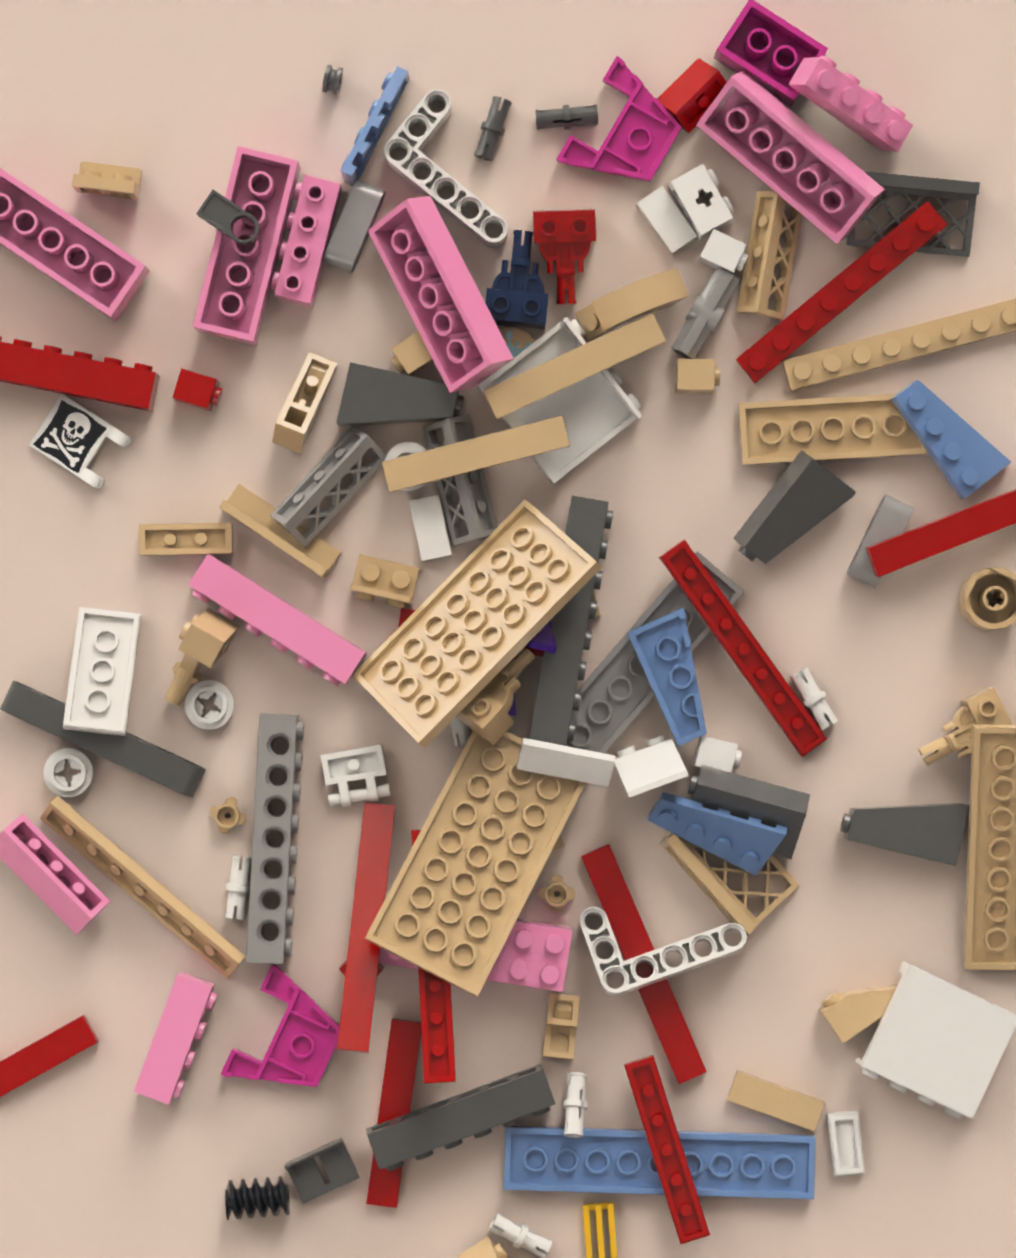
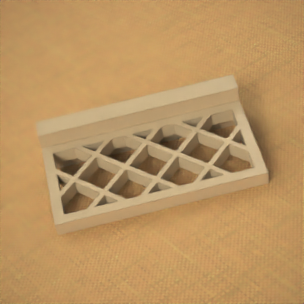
[660,833,800,935]

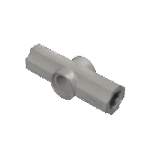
[671,267,740,359]

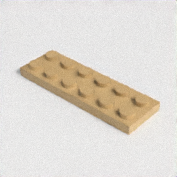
[738,394,928,466]

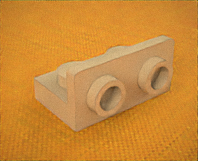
[72,161,142,200]
[350,554,420,609]

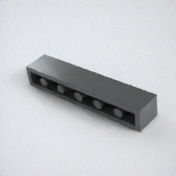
[366,1064,555,1171]

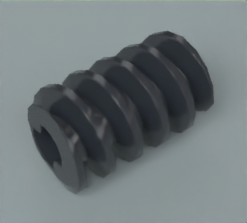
[225,1176,290,1220]

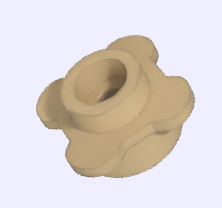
[210,797,246,834]
[539,875,576,912]

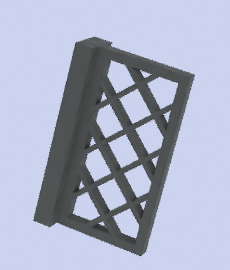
[846,171,980,257]

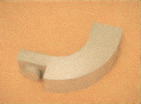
[576,268,689,341]

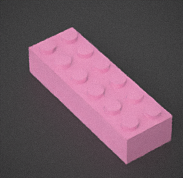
[696,70,885,244]
[193,146,301,346]
[0,168,150,322]
[367,196,514,393]
[379,918,573,992]

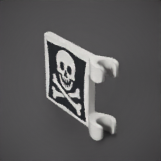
[29,394,132,489]

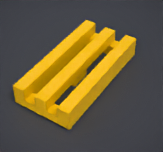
[582,1202,617,1258]

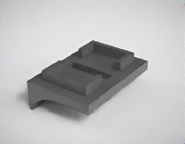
[285,1137,360,1203]

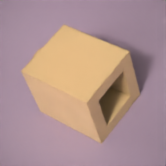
[391,331,434,376]
[675,358,720,393]

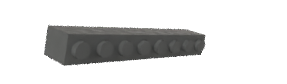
[529,496,614,746]

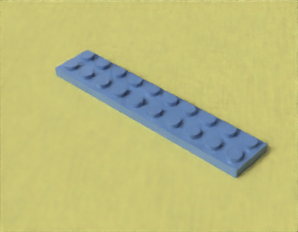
[504,1126,816,1199]

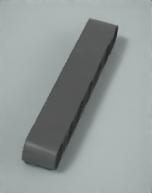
[0,681,206,798]

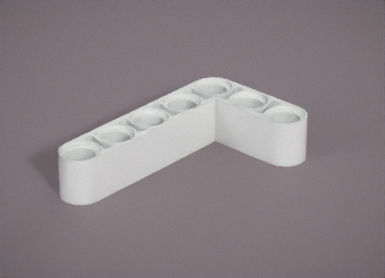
[384,89,508,247]
[580,907,747,996]

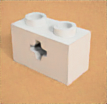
[669,164,734,240]

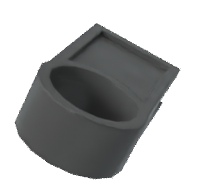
[196,189,260,245]

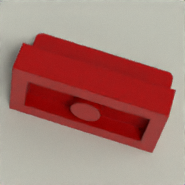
[657,59,727,133]

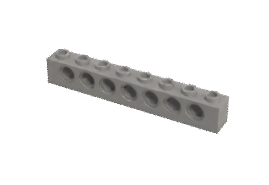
[246,713,304,964]

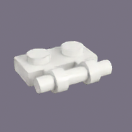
[320,744,391,807]

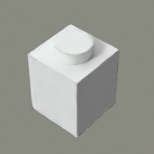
[698,229,748,274]
[693,736,742,773]

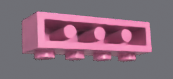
[788,56,913,152]
[271,175,342,308]
[0,814,110,935]
[134,971,218,1105]

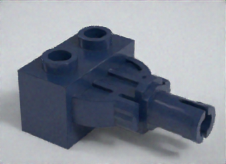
[485,230,549,329]

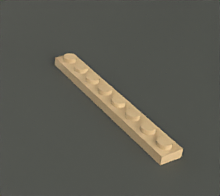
[782,299,1016,391]
[40,796,246,978]

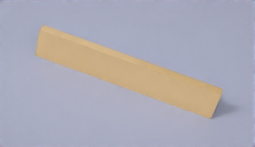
[483,313,666,419]
[382,416,570,493]

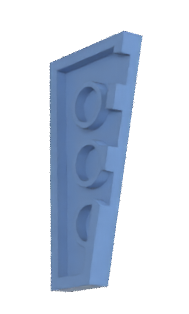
[341,66,409,186]
[891,380,1011,499]
[627,607,707,746]
[647,792,788,876]

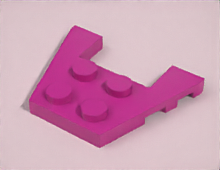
[556,56,682,182]
[221,964,340,1087]

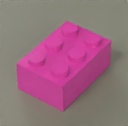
[714,0,828,108]

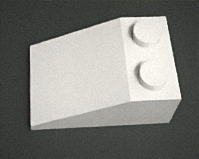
[614,735,689,798]

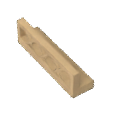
[736,191,802,320]
[219,484,341,578]

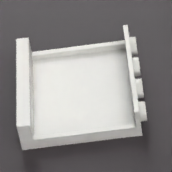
[477,317,642,484]
[856,961,1016,1119]

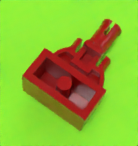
[533,209,596,304]

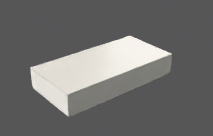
[637,186,697,255]
[409,495,452,562]
[826,1110,865,1177]

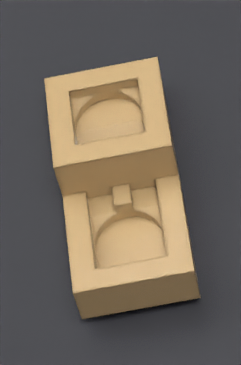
[542,993,580,1061]

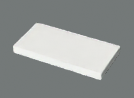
[63,607,141,736]

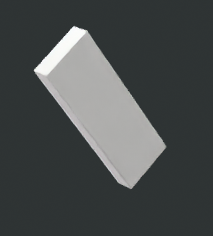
[517,738,615,787]

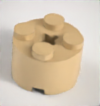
[958,567,1016,630]

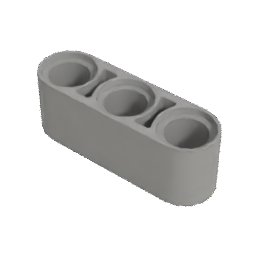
[323,179,386,273]
[846,494,914,588]

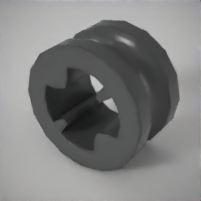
[322,65,343,95]

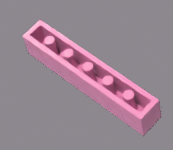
[188,554,367,686]

